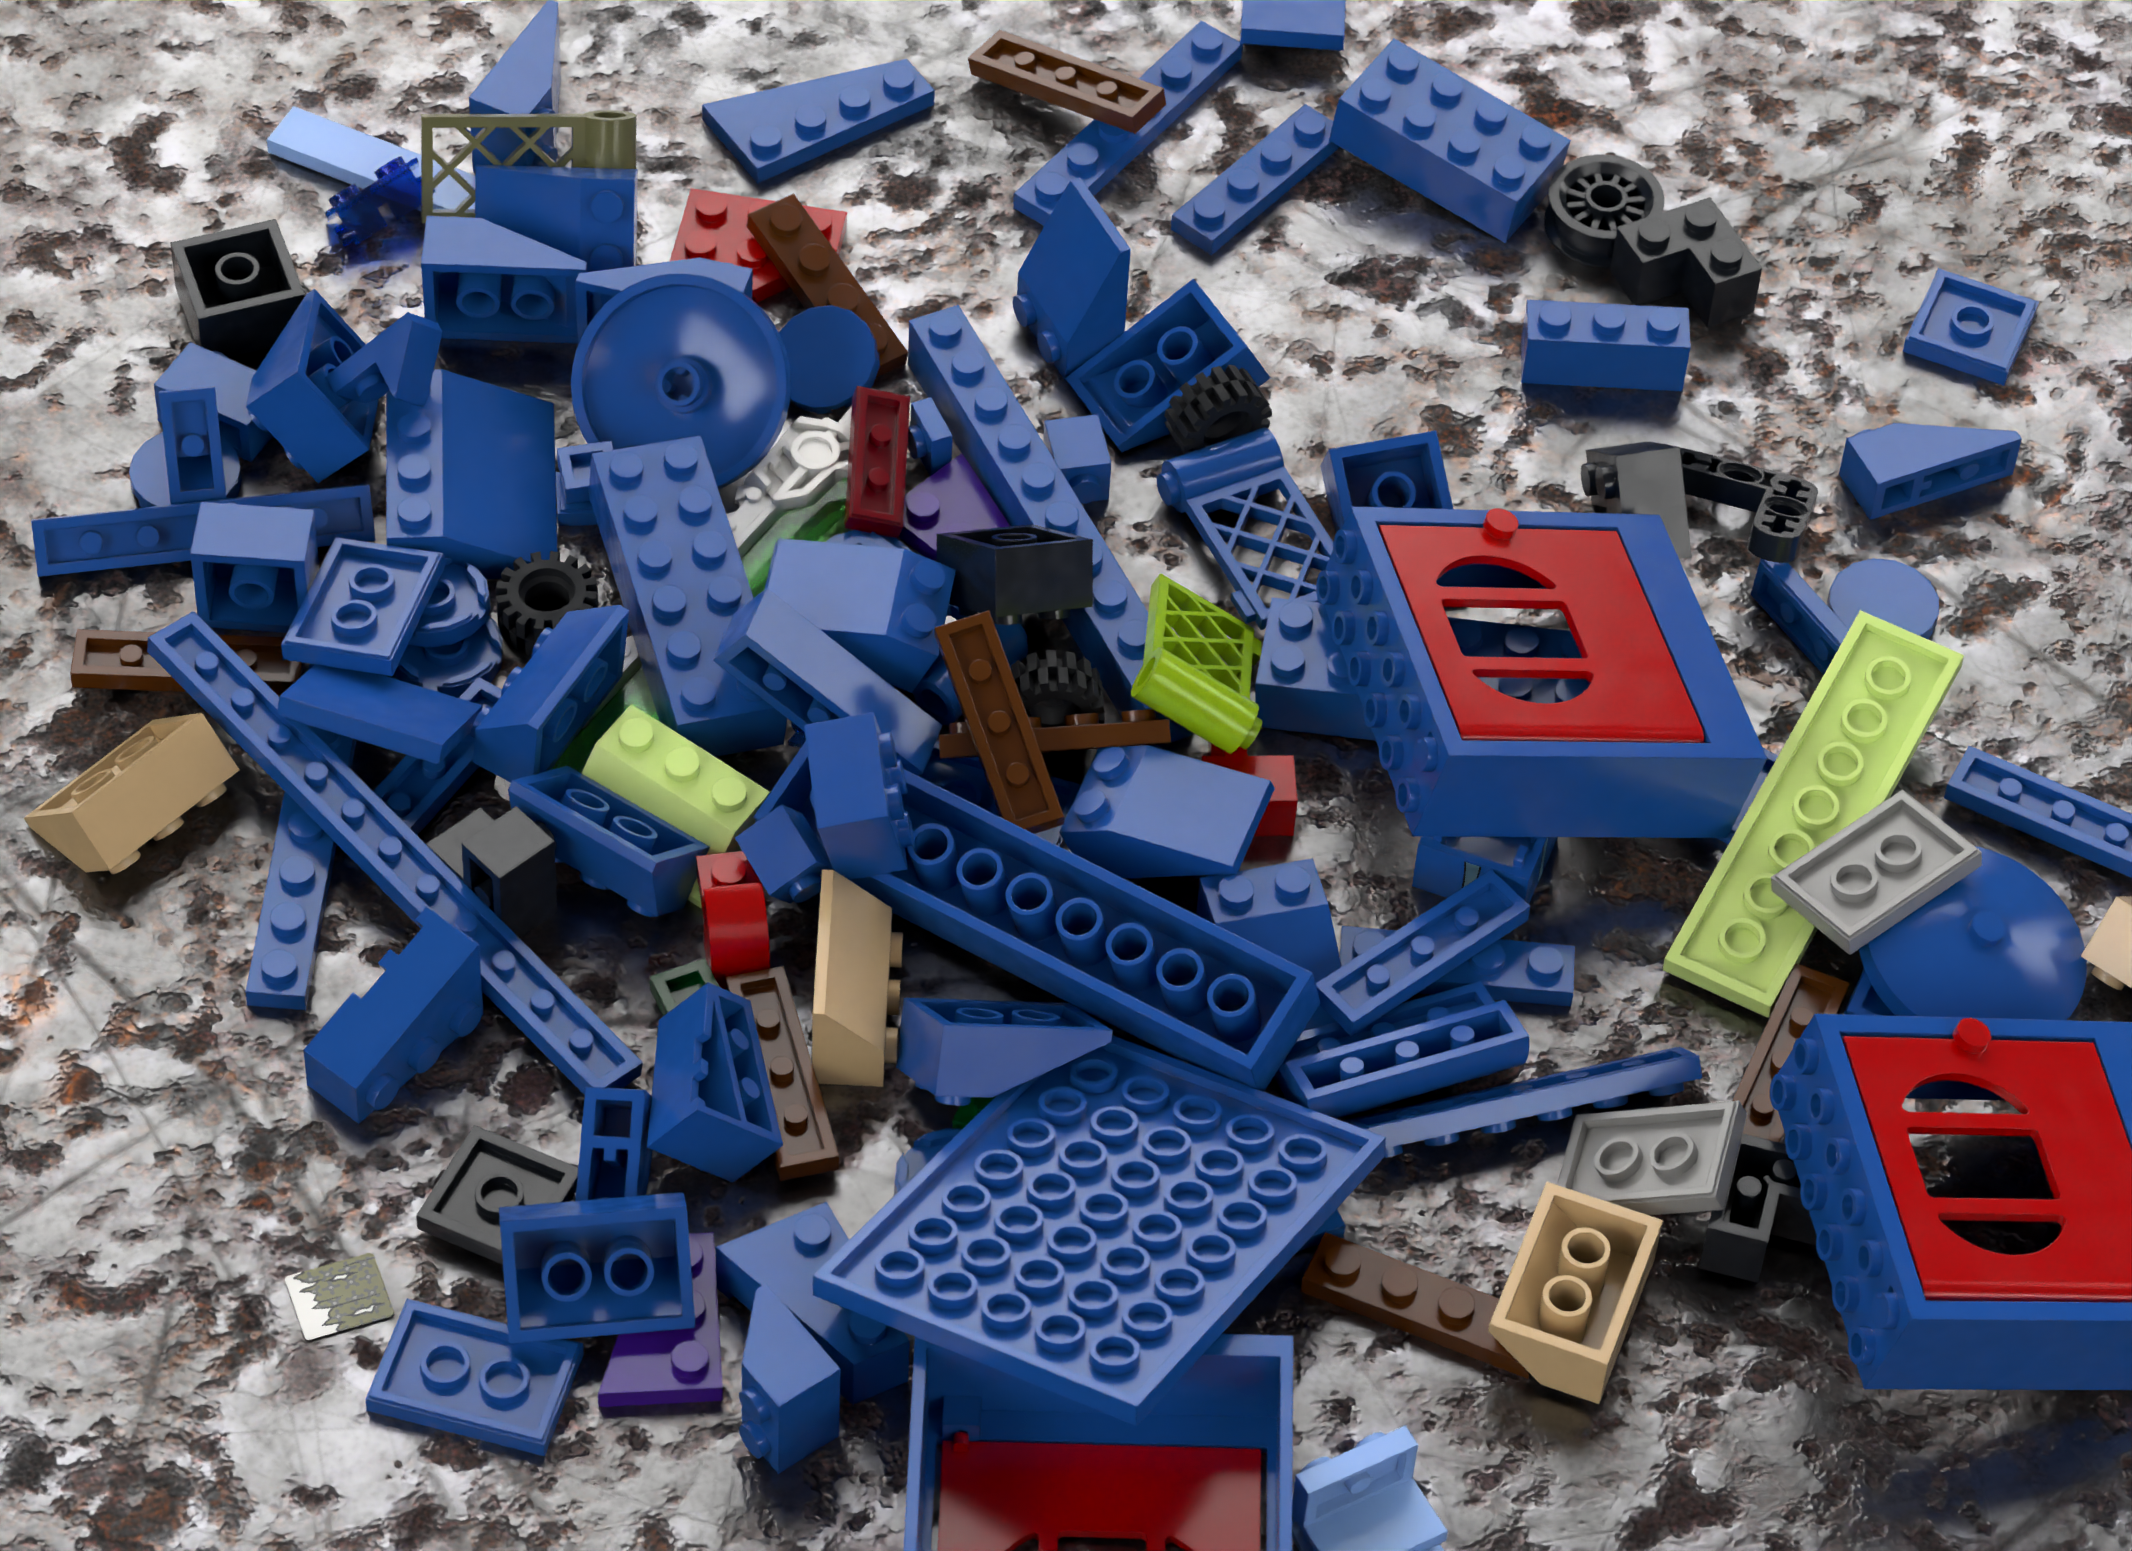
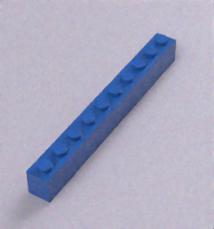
[908,305,1194,748]

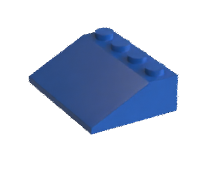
[386,369,558,579]

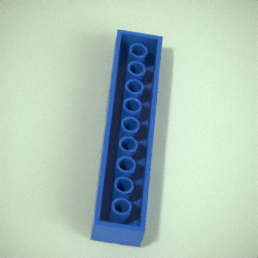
[753,741,1320,1092]

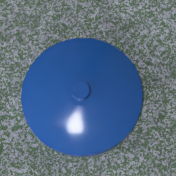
[571,273,791,489]
[1859,846,2087,1020]

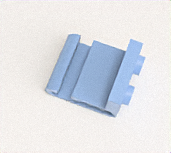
[1292,1425,1448,1551]

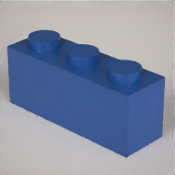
[1520,300,1690,391]

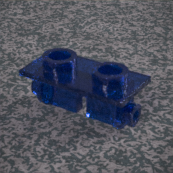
[324,156,436,247]

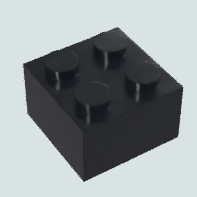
[170,219,305,358]
[936,524,1093,625]

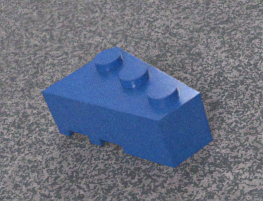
[303,906,484,1124]
[647,982,783,1182]
[716,1202,910,1404]

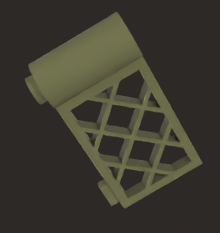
[421,110,637,223]

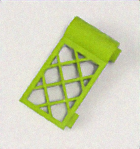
[1131,573,1262,754]

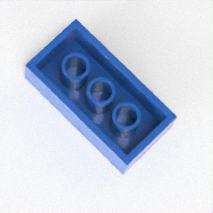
[1329,38,1571,243]

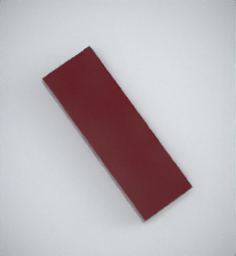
[844,386,910,538]

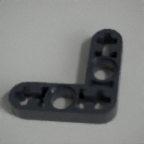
[1680,448,1818,563]

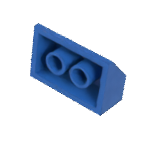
[470,605,629,783]
[508,766,710,917]
[499,1192,696,1344]

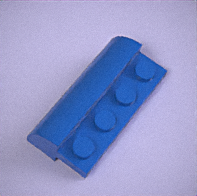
[1273,981,1529,1119]

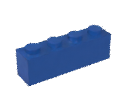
[713,588,942,776]

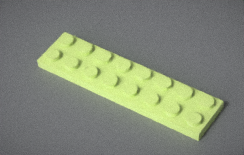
[1663,610,1964,1018]

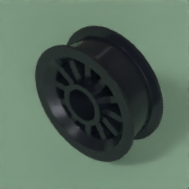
[1544,154,1664,268]

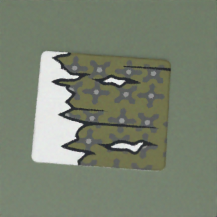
[285,1253,394,1340]

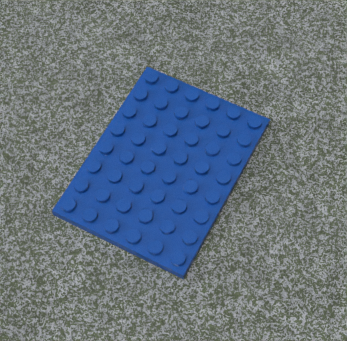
[813,1035,1386,1426]

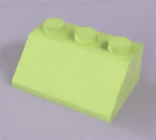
[581,704,770,908]

